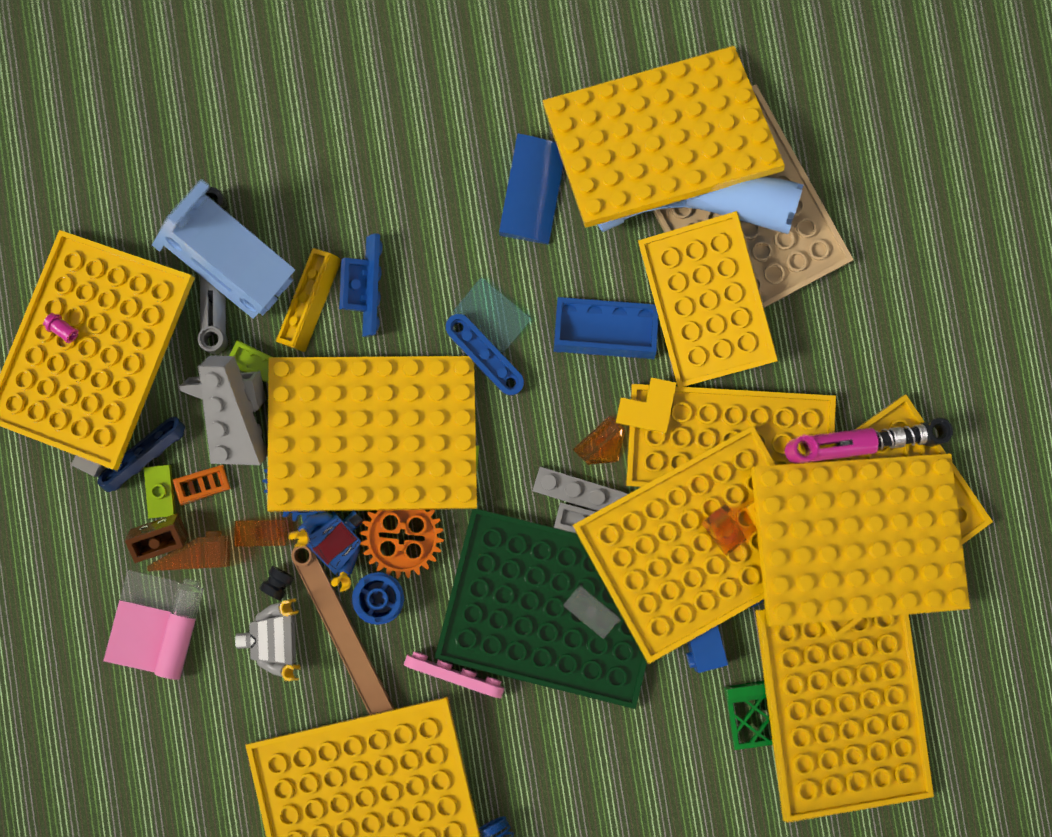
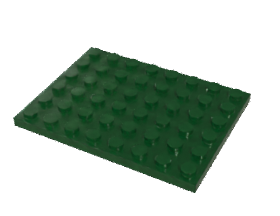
[434,509,647,709]

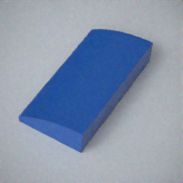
[499,133,563,245]
[553,297,658,359]

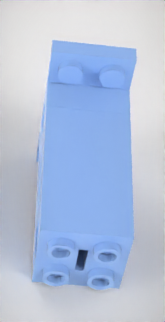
[152,180,295,318]

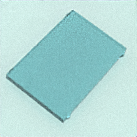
[453,278,532,353]

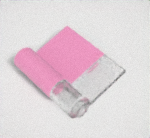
[104,570,204,680]

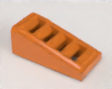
[173,465,231,506]

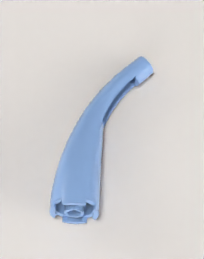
[598,176,803,234]

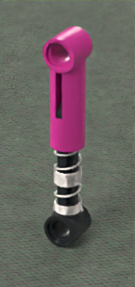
[785,418,953,464]

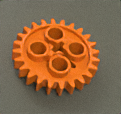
[360,510,444,579]

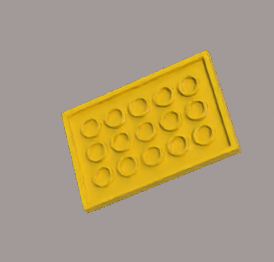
[638,211,778,387]

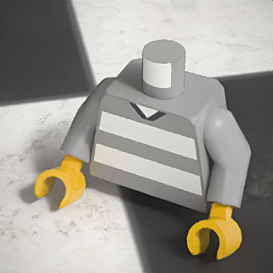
[235,599,300,681]

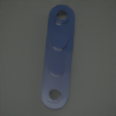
[97,417,185,492]

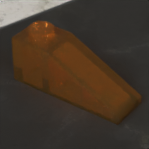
[147,531,230,571]

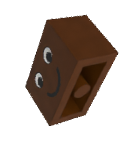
[124,513,188,563]

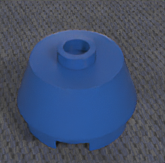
[352,572,404,625]

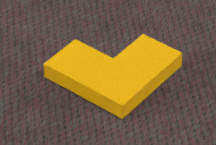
[615,378,676,434]

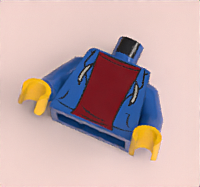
[289,511,364,592]

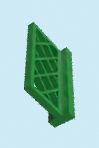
[724,681,773,750]

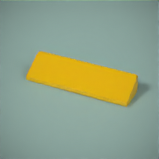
[276,248,341,352]

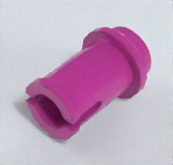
[43,313,79,344]

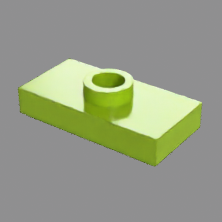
[229,340,272,383]
[144,465,176,519]

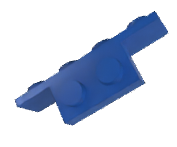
[339,233,383,337]

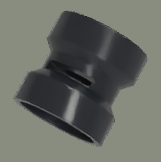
[259,566,295,601]

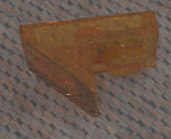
[702,504,746,555]
[235,520,287,547]

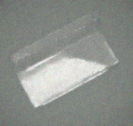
[563,585,621,639]

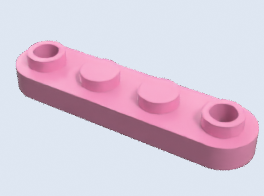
[404,651,505,698]

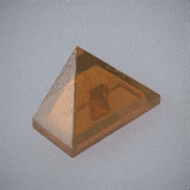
[573,416,626,465]

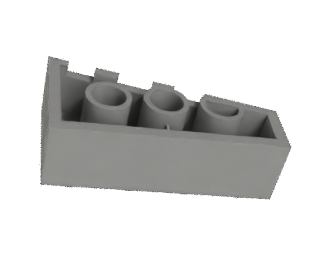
[198,356,268,465]

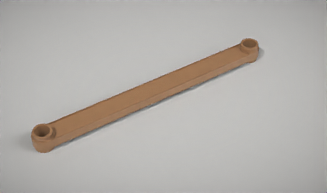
[291,545,395,715]

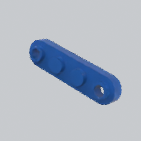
[446,314,524,396]

